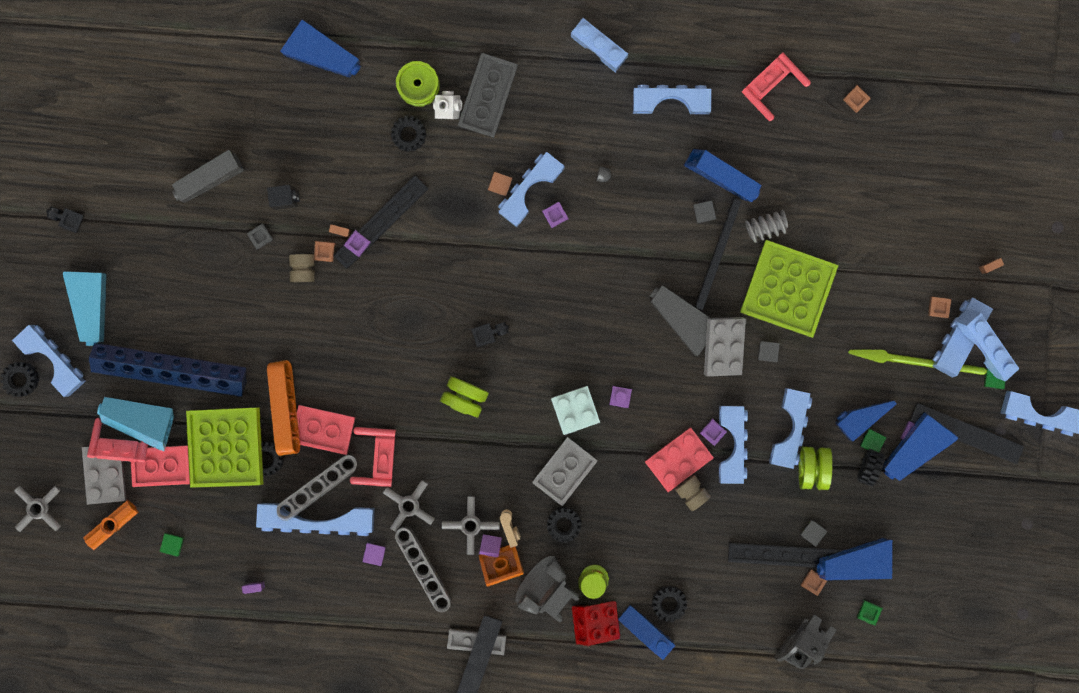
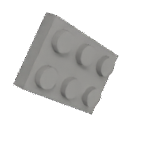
[704,317,746,376]
[532,437,598,506]
[82,447,127,505]

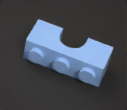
[571,18,628,72]

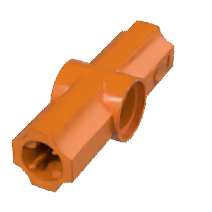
[83,500,139,550]

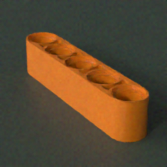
[267,360,300,456]

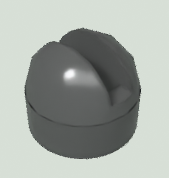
[596,166,611,182]

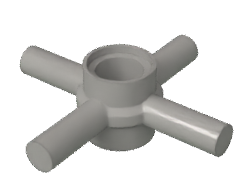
[383,480,435,532]
[15,485,61,532]
[442,496,500,555]

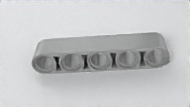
[277,455,357,521]
[395,526,451,612]

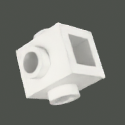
[433,91,462,119]

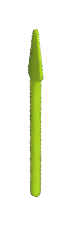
[848,350,987,375]

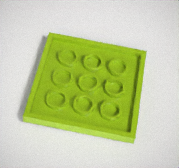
[740,240,839,338]
[186,407,264,487]

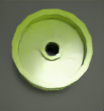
[396,61,440,107]
[440,376,489,418]
[799,447,832,490]

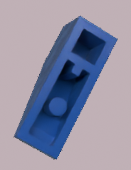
[835,400,897,441]
[618,605,676,660]

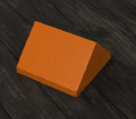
[478,545,524,587]

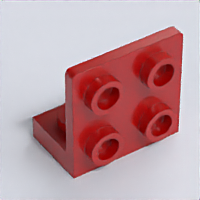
[572,601,620,646]

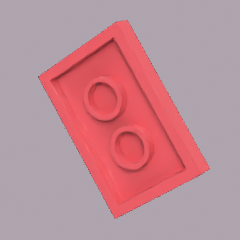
[297,405,356,455]
[645,427,714,492]
[131,445,190,487]

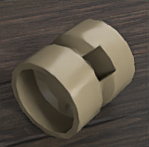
[289,254,315,282]
[675,475,711,511]

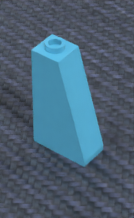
[63,272,106,346]
[97,397,174,451]

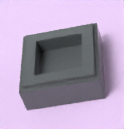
[693,201,716,224]
[247,223,274,250]
[758,341,780,362]
[800,520,827,546]

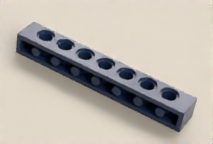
[89,343,247,397]

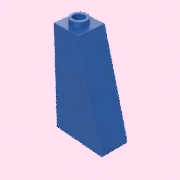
[280,20,361,78]
[684,149,762,202]
[883,412,958,481]
[817,538,892,580]

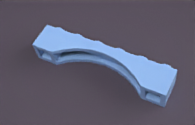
[256,503,375,536]

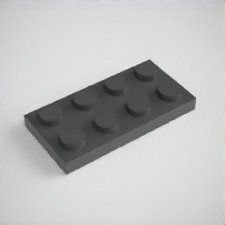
[458,53,518,138]

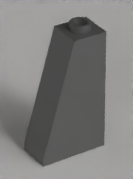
[172,150,245,203]
[650,286,709,356]

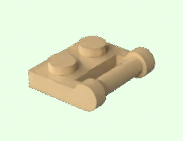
[500,509,520,548]

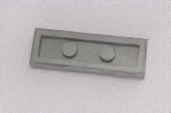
[447,629,506,655]

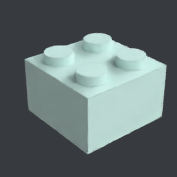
[551,386,600,435]

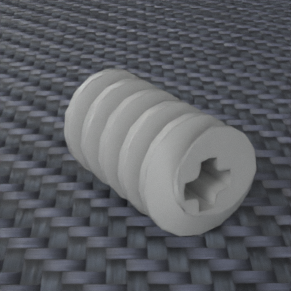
[745,210,788,243]

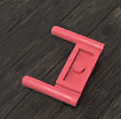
[742,53,811,121]
[87,418,148,463]
[350,427,396,487]

